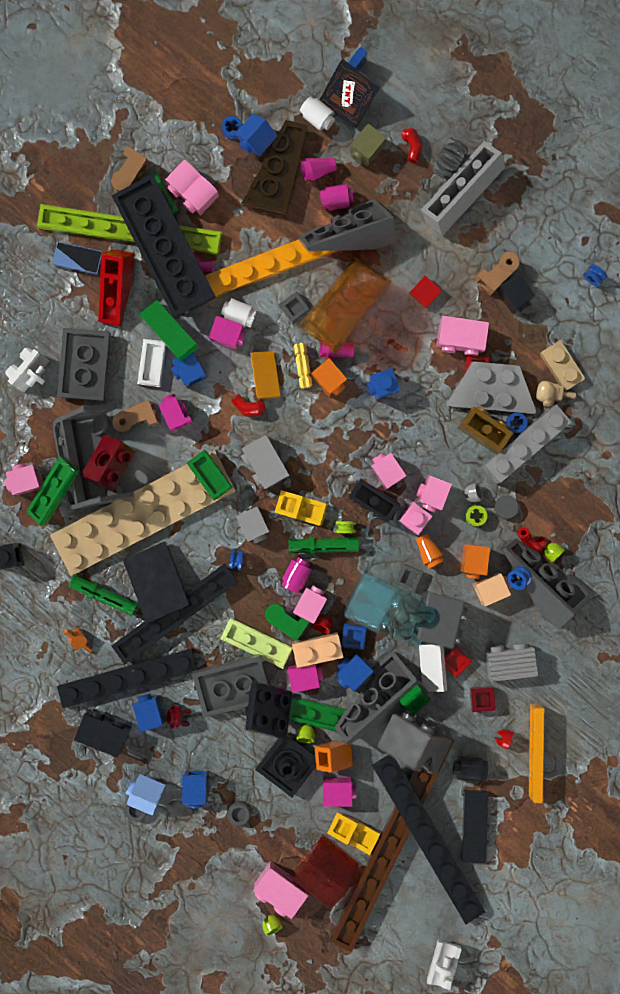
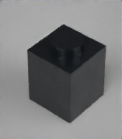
[496,273,535,313]

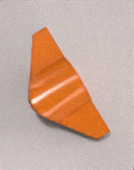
[64,628,93,653]

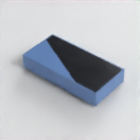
[53,242,103,275]

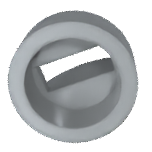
[464,483,483,502]

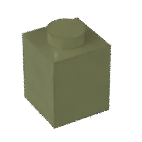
[350,123,386,167]

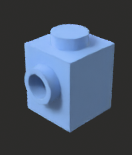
[126,774,165,816]

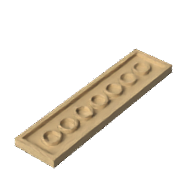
[50,450,236,576]

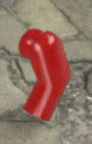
[401,128,423,163]
[231,394,266,417]
[518,527,548,552]

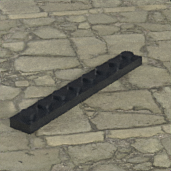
[372,754,485,924]

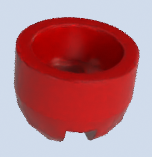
[312,614,332,634]
[495,729,514,750]

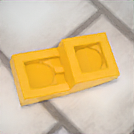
[275,490,328,526]
[327,812,381,855]

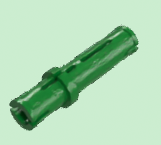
[289,536,359,555]
[68,574,138,617]

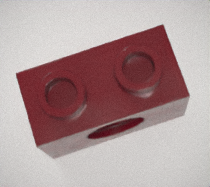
[81,435,136,492]

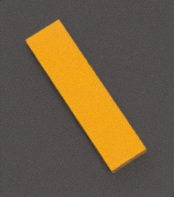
[529,704,544,803]

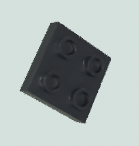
[245,682,292,739]
[255,733,316,798]

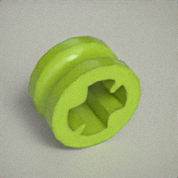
[465,505,487,526]
[336,521,356,533]

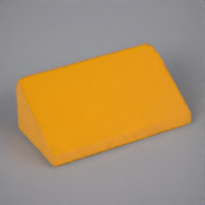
[250,351,281,400]

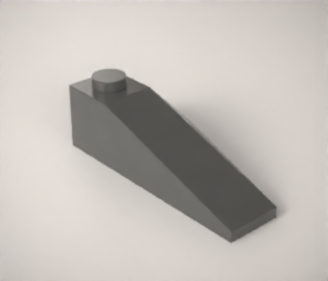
[299,199,397,251]
[503,539,595,630]
[335,651,428,745]

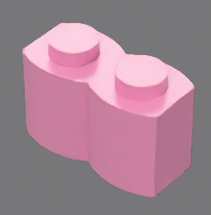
[165,160,219,216]

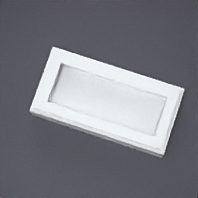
[137,339,167,388]
[419,644,447,692]

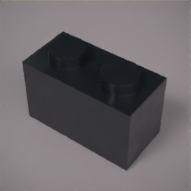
[74,709,132,758]

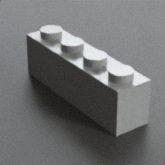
[421,141,505,236]
[481,404,571,484]

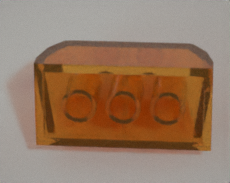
[299,256,392,354]

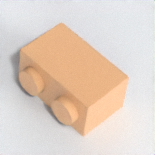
[292,632,343,668]

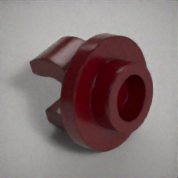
[167,705,191,729]

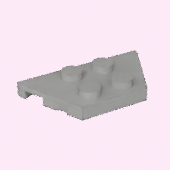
[446,361,536,414]

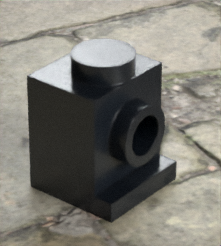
[0,543,24,570]

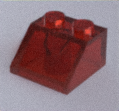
[293,834,359,910]

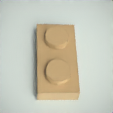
[539,340,585,391]

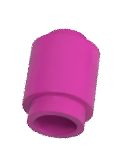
[320,184,354,211]
[282,557,313,593]

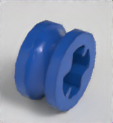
[222,116,242,140]
[583,264,607,287]
[505,412,527,434]
[229,549,244,571]
[507,566,532,590]

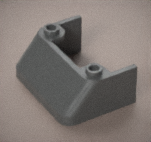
[53,404,134,510]

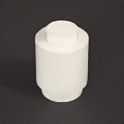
[300,96,335,131]
[221,298,257,328]

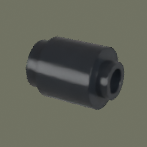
[453,756,488,782]

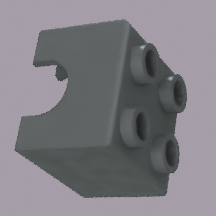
[413,590,468,648]
[378,712,452,774]

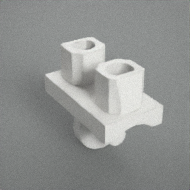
[5,347,50,392]
[426,940,461,990]

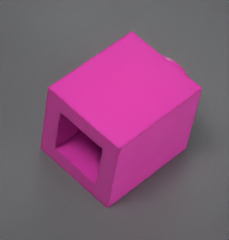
[209,316,247,350]
[288,664,323,693]
[323,777,356,807]

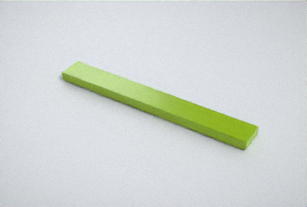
[37,204,222,256]

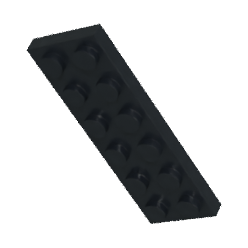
[111,174,216,319]

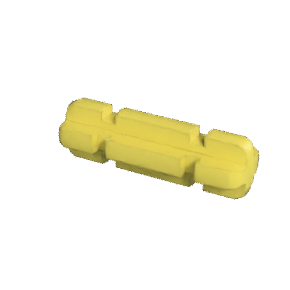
[294,343,312,388]

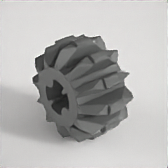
[433,138,468,180]

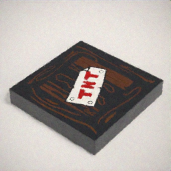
[319,59,381,128]

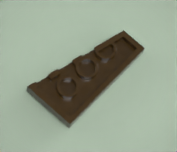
[241,120,308,216]

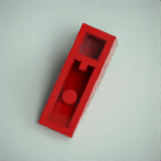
[98,249,135,326]

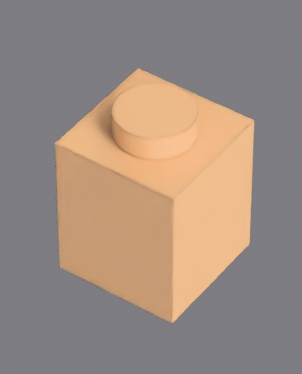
[473,572,512,607]

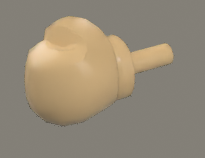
[536,381,576,407]

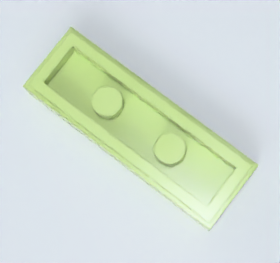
[221,618,293,669]

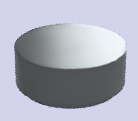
[494,496,519,519]
[227,801,251,826]
[125,804,147,822]

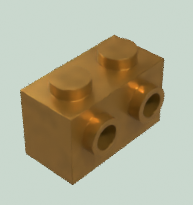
[458,406,513,454]

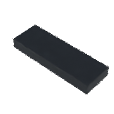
[462,790,488,863]

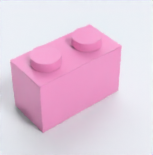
[436,316,489,356]
[253,861,308,919]

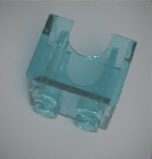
[344,572,401,633]

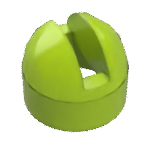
[544,543,565,563]
[296,725,315,744]
[262,915,283,936]

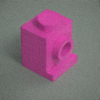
[158,394,194,432]

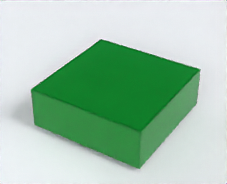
[399,685,431,715]

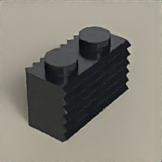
[348,478,400,523]

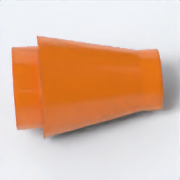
[416,533,445,570]

